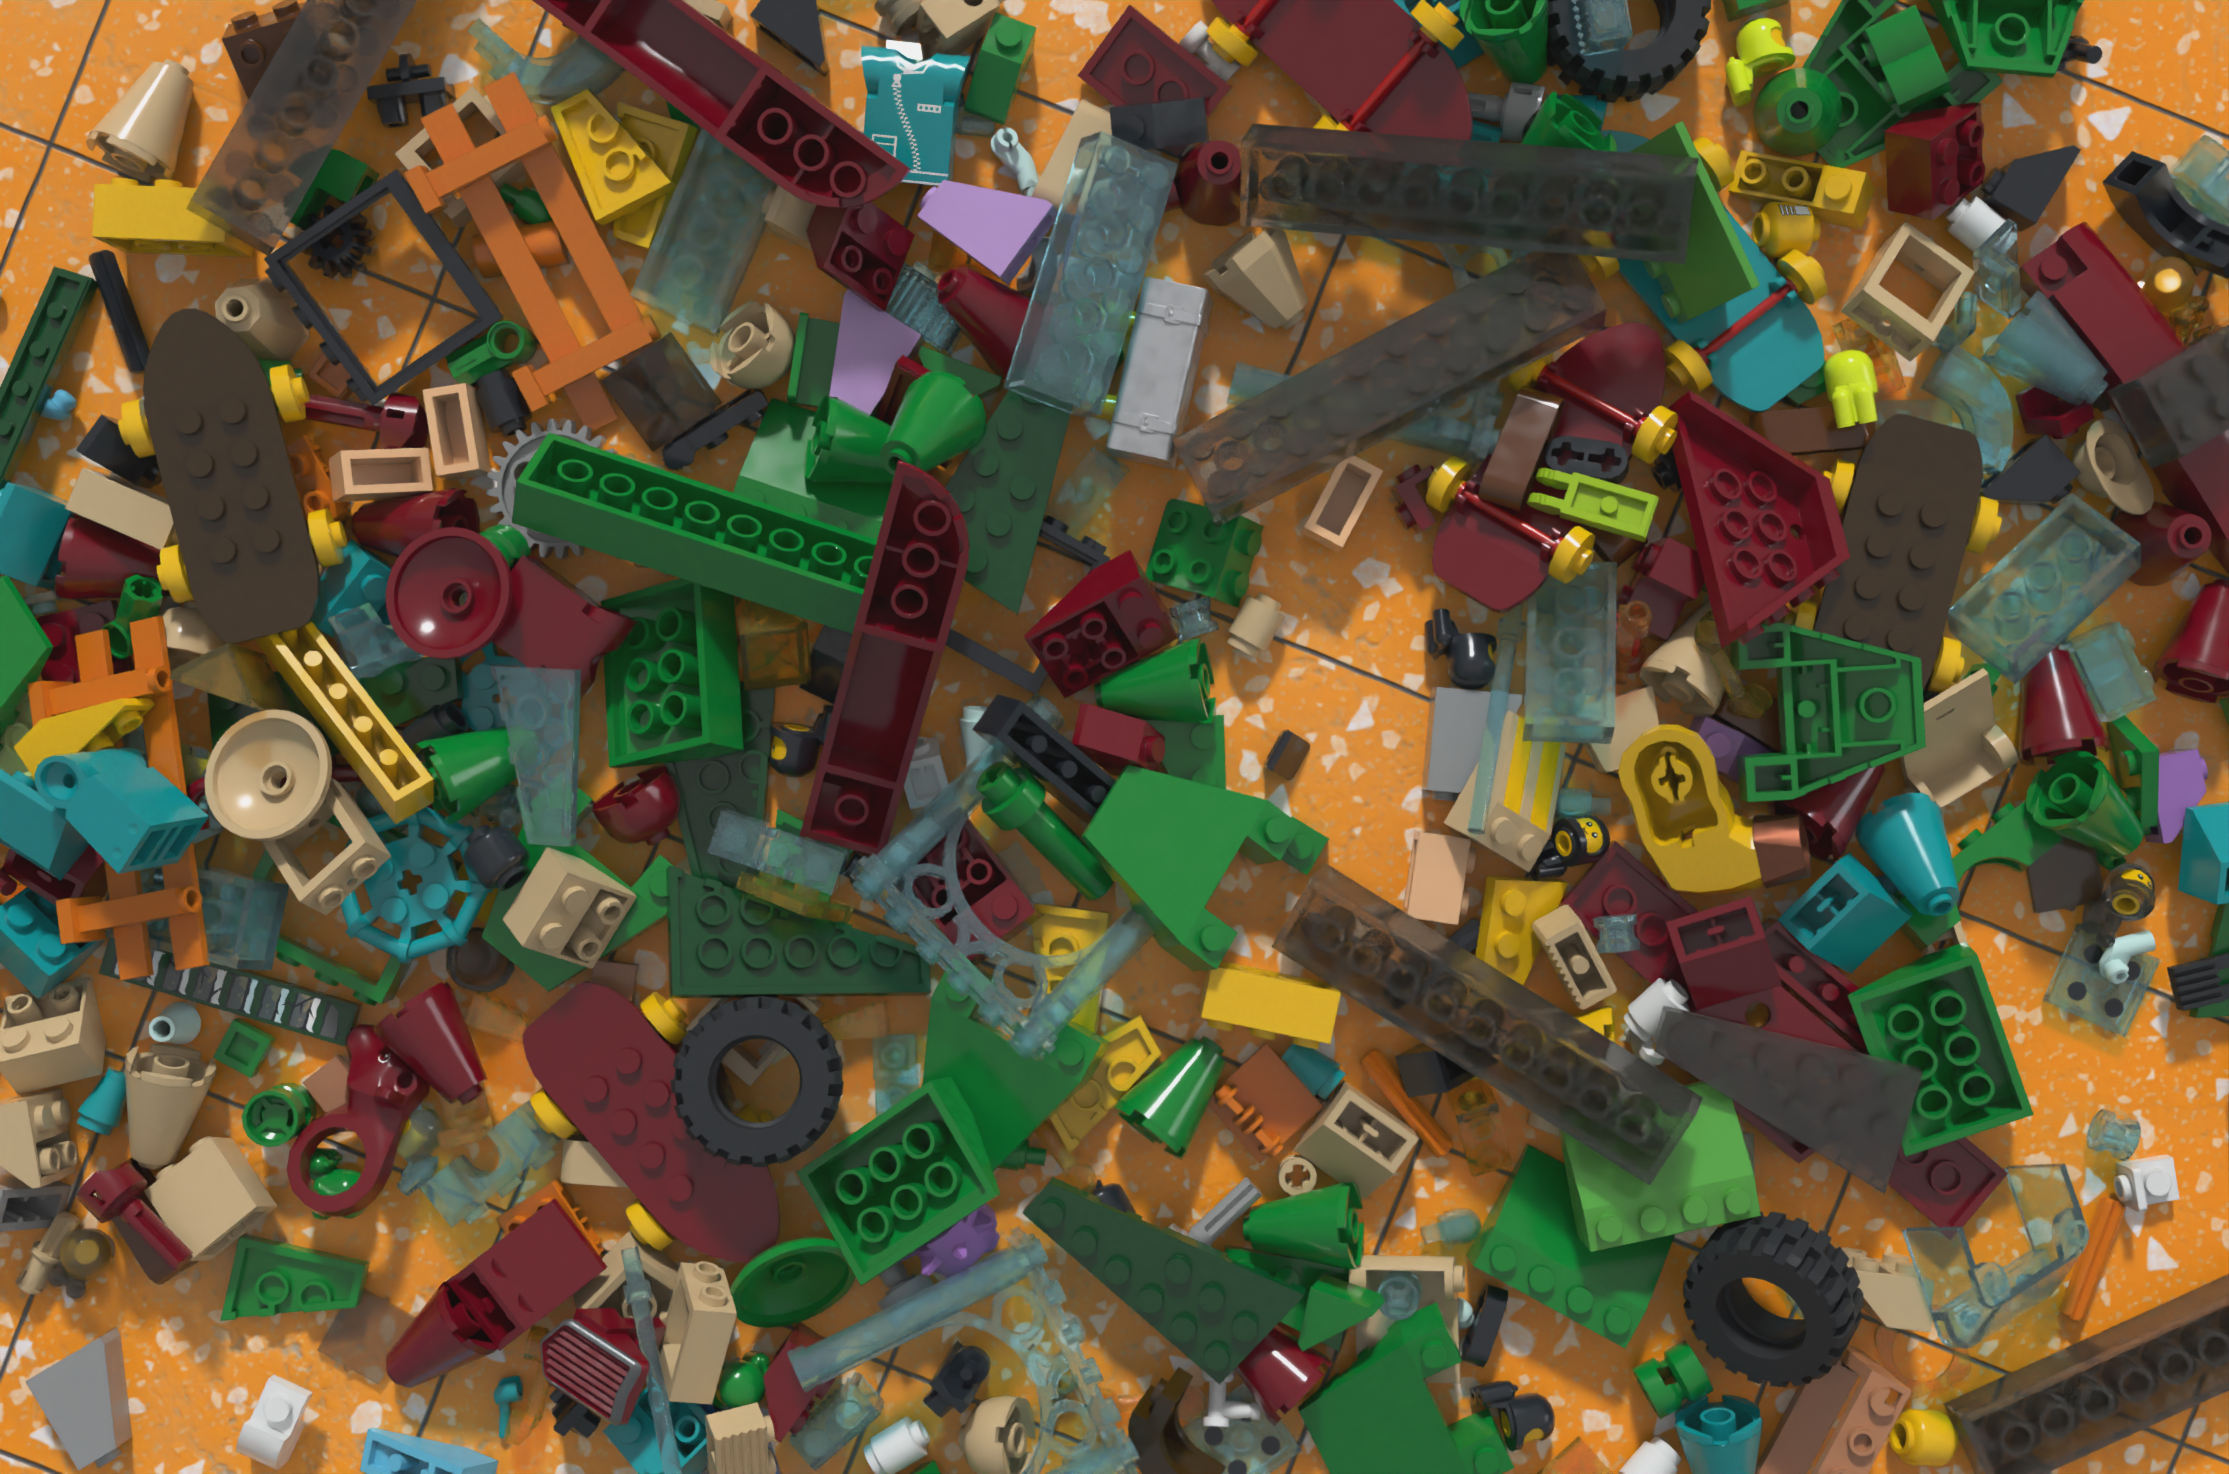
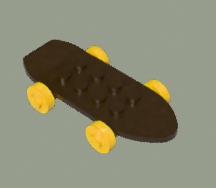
[118,308,347,644]
[1781,414,2002,694]

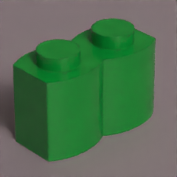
[1861,5,1952,114]

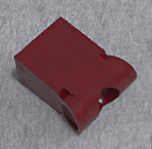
[492,555,638,709]

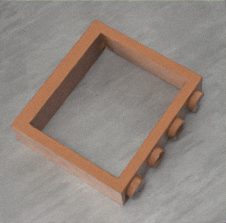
[1755,1344,1912,1474]

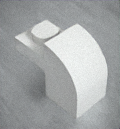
[236,1375,313,1470]

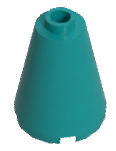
[1856,793,1960,916]
[1675,1395,1763,1474]

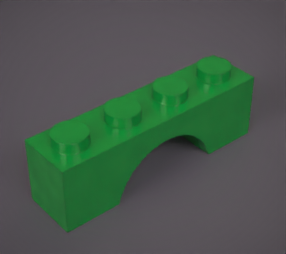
[1893,800,2062,953]

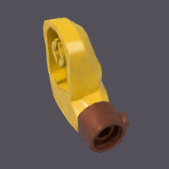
[1618,724,1811,896]

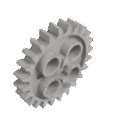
[486,419,618,559]

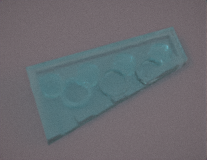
[490,665,581,847]

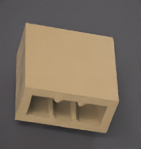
[144,1136,277,1261]

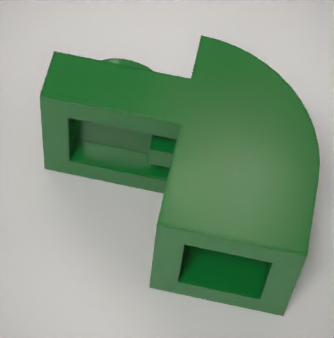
[282,148,380,229]

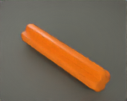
[1360,1048,1454,1158]
[2059,1197,2126,1321]

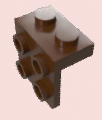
[222,0,338,119]

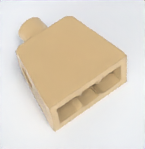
[915,0,1005,57]
[1567,685,1659,773]

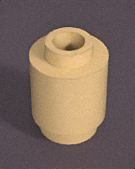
[1227,592,1285,659]

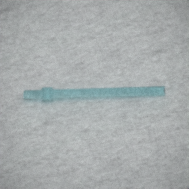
[1467,603,1525,834]
[621,1246,682,1474]

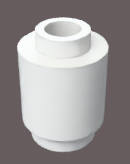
[1945,196,2013,259]
[1624,978,1689,1042]
[863,1416,930,1474]
[1618,1436,1682,1474]

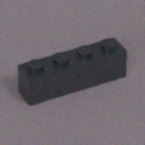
[972,694,1116,825]

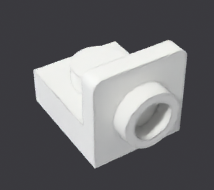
[904,737,952,809]
[2114,1154,2180,1212]

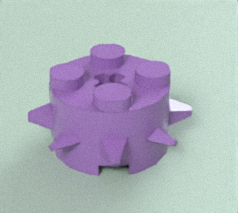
[900,1203,1000,1279]

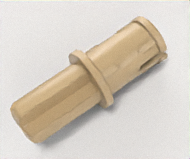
[15,1211,80,1295]

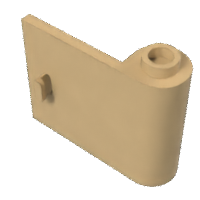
[1900,668,2019,808]
[1349,1255,1465,1384]

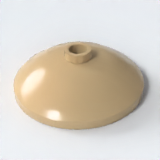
[205,710,332,841]

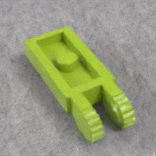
[1527,467,1659,542]

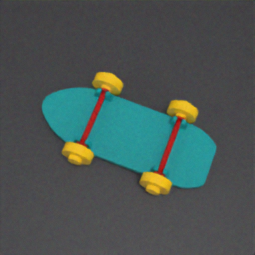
[1571,130,1828,413]

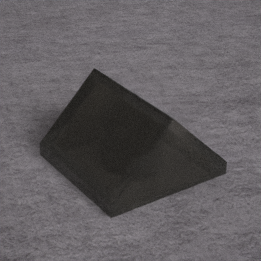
[600,331,722,452]

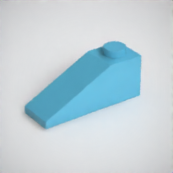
[360,1428,498,1474]

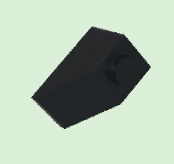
[750,0,830,77]
[1109,97,1209,152]
[1980,145,2081,232]
[76,414,163,489]
[1979,434,2081,505]
[799,625,852,704]
[1395,1025,1497,1098]

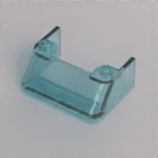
[1902,1163,2089,1349]

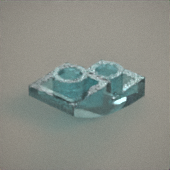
[872,1034,919,1117]

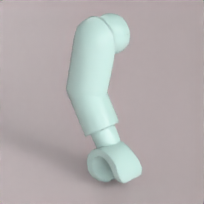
[991,127,1039,197]

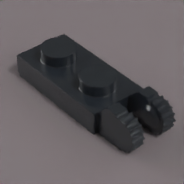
[662,389,769,471]

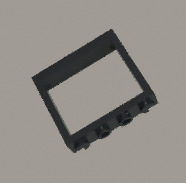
[264,169,504,405]
[946,515,1110,695]

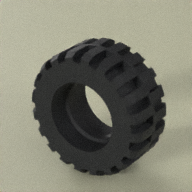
[1547,0,1711,103]
[671,996,844,1168]
[1683,1211,1864,1387]

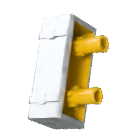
[1073,277,1213,469]

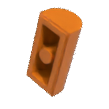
[473,220,570,279]

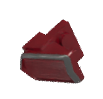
[540,1308,667,1425]

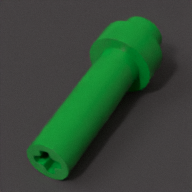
[976,761,1114,901]

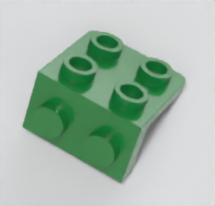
[1145,499,1264,608]

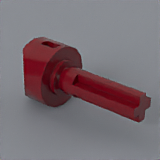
[304,392,429,449]
[77,1162,193,1272]

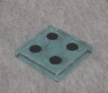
[2042,923,2160,1037]
[1182,1383,1302,1474]

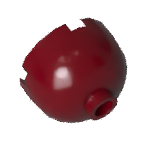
[592,765,681,846]

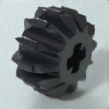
[300,205,376,279]

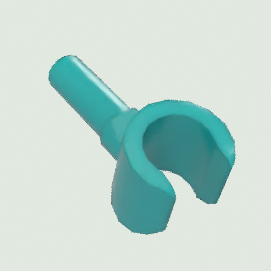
[494,1376,523,1438]

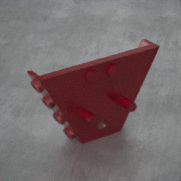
[1668,390,1850,649]

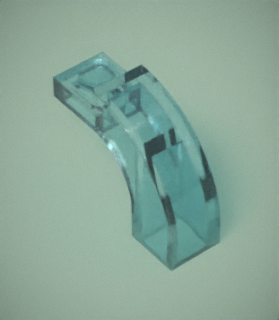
[468,18,626,105]
[1921,345,2014,483]

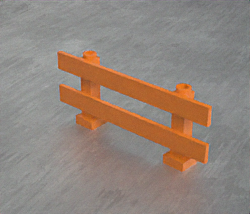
[404,72,680,432]
[27,616,210,980]

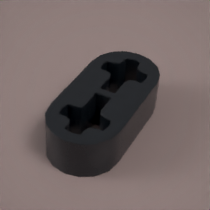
[1545,436,1629,484]
[1461,1283,1508,1368]

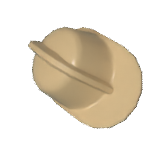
[2072,419,2154,515]

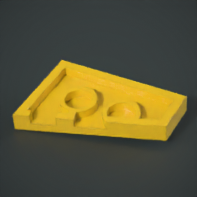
[550,89,677,225]
[613,102,697,252]
[1469,876,1569,1006]
[1031,902,1112,1036]
[1050,1015,1161,1153]

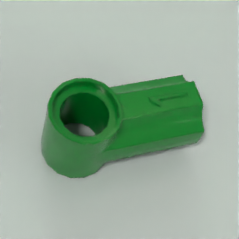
[445,321,537,387]
[102,574,163,659]

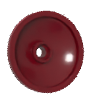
[386,527,513,660]

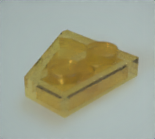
[736,868,854,923]

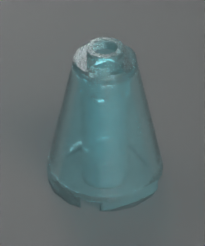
[1979,290,2109,406]

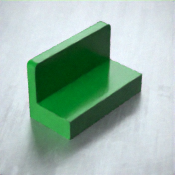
[787,312,840,408]

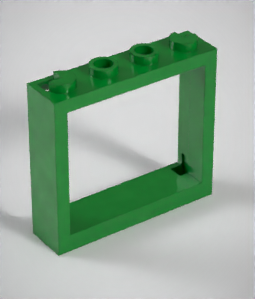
[227,813,462,1006]

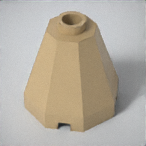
[1201,219,1308,330]
[215,277,310,360]

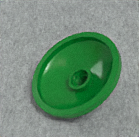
[730,1237,856,1328]

